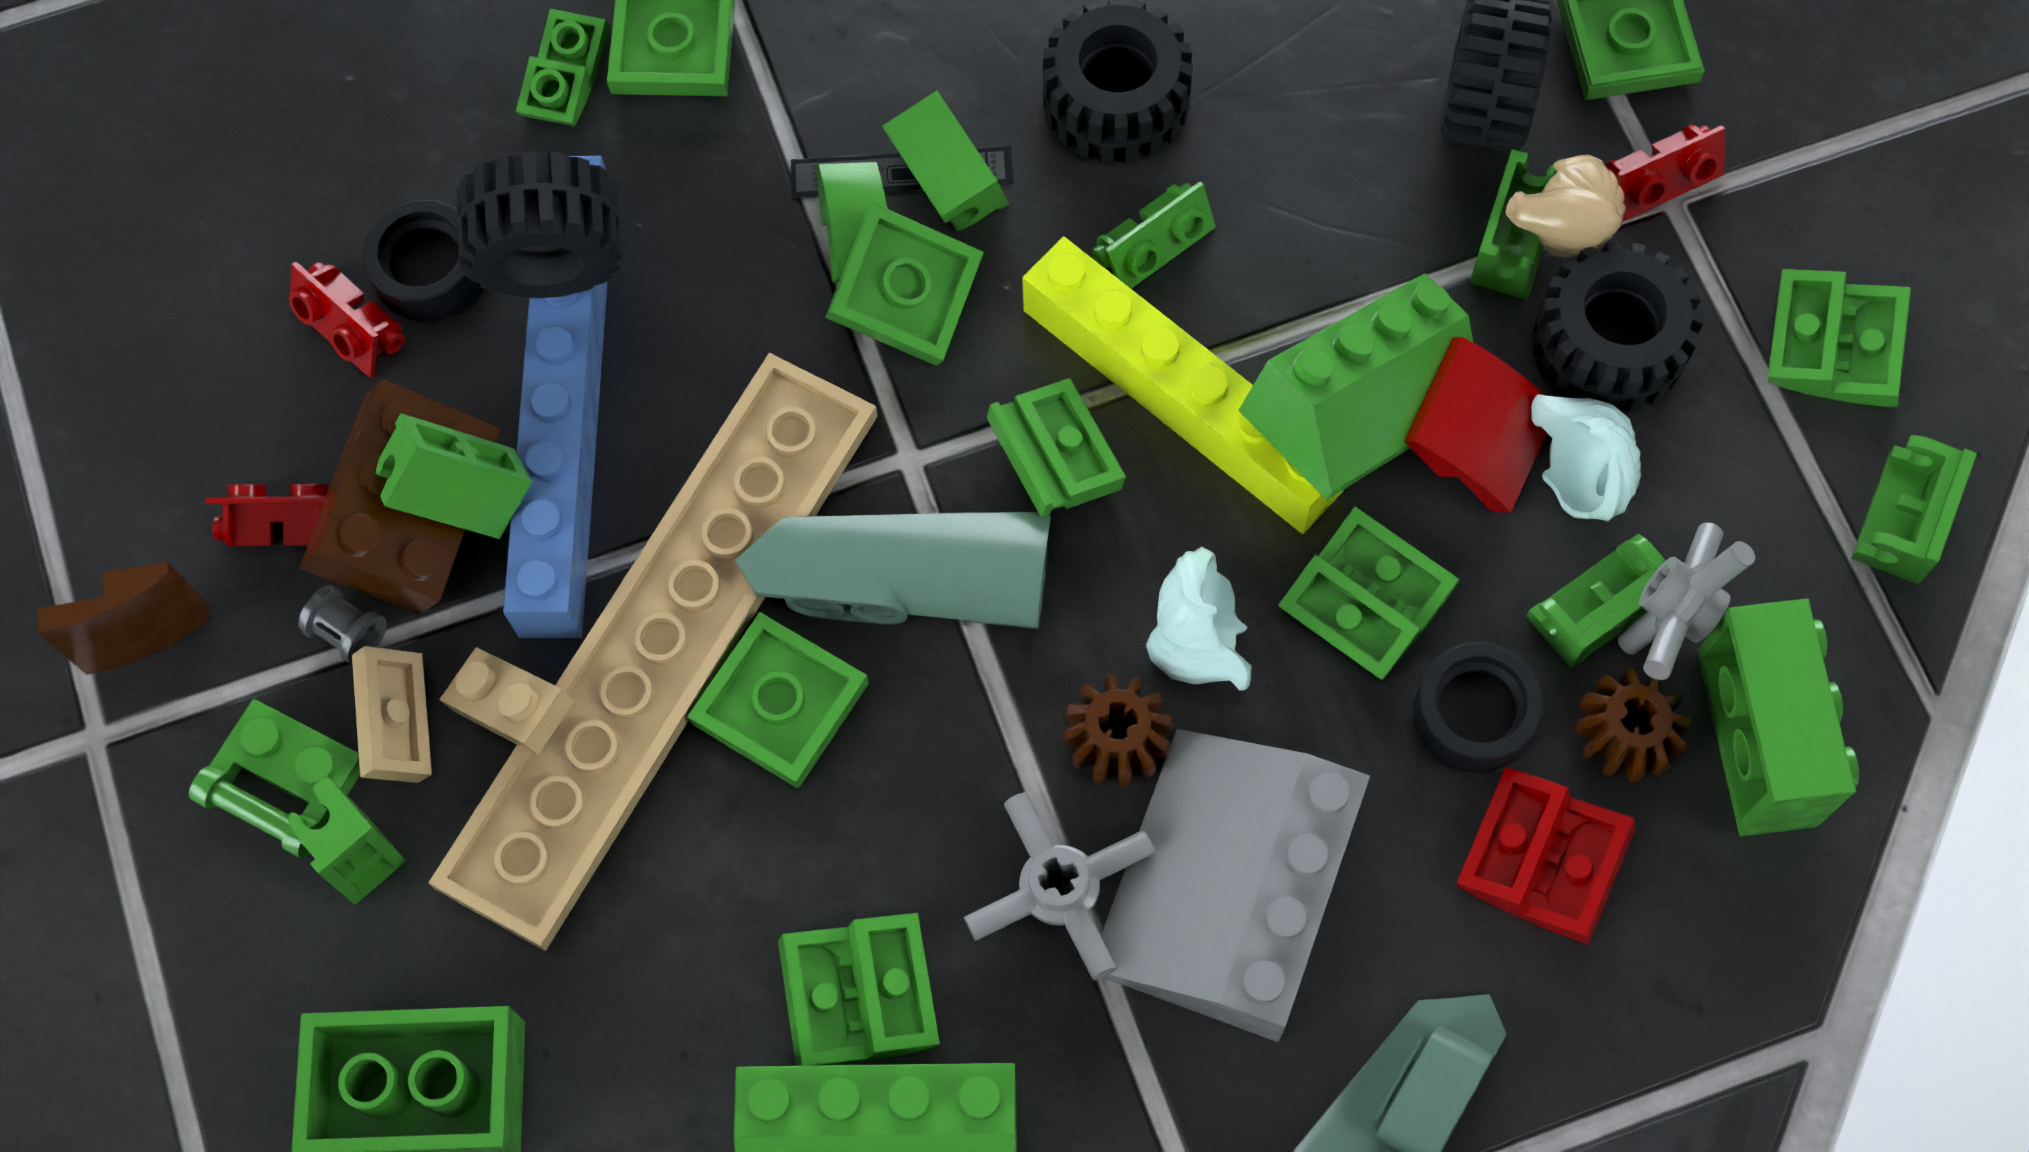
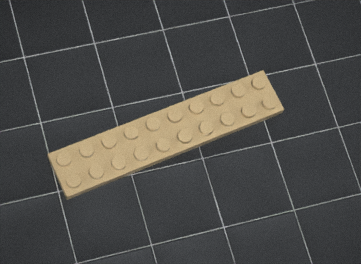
[429,353,878,952]

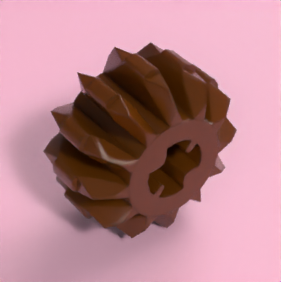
[1574,668,1691,783]
[1062,673,1173,787]

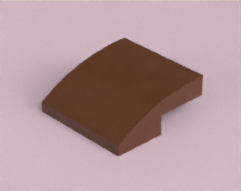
[37,561,211,675]

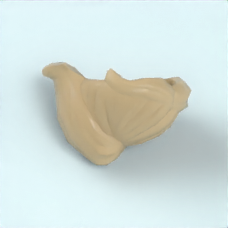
[1506,155,1625,258]

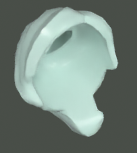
[1531,395,1641,522]
[1146,547,1252,690]

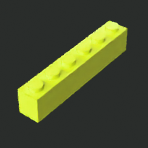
[1022,236,1343,534]

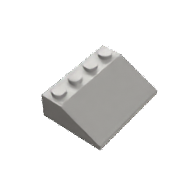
[1088,729,1370,1042]

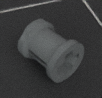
[298,584,387,664]

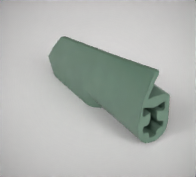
[735,512,1051,629]
[1293,994,1507,1152]

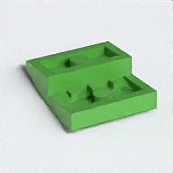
[1768,269,1911,408]
[1278,507,1460,681]
[778,913,940,1066]

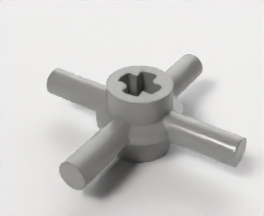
[1618,523,1755,680]
[964,792,1155,980]

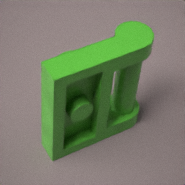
[189,698,360,858]

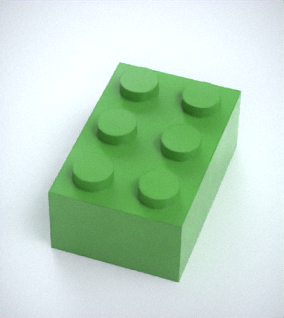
[1697,598,1859,837]
[292,1006,525,1152]

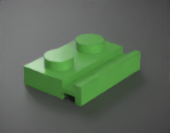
[987,378,1126,518]

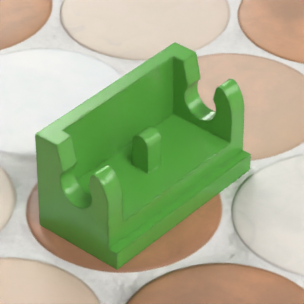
[882,90,1009,231]
[1469,149,1557,300]
[376,413,532,539]
[1851,435,1977,585]
[1526,534,1666,670]
[289,775,406,905]

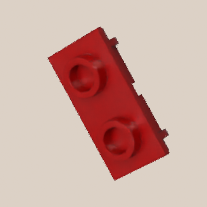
[1605,124,1725,222]
[289,262,405,378]
[205,484,329,547]

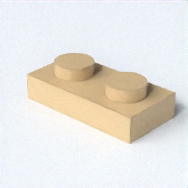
[352,646,432,783]
[439,647,575,755]

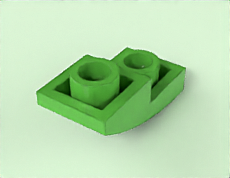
[516,9,611,127]
[816,162,887,283]

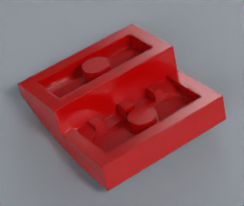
[1405,337,1547,513]
[1457,767,1636,946]

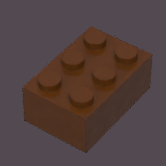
[299,378,501,615]

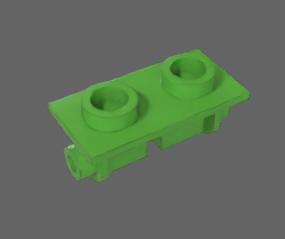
[1091,182,1216,289]

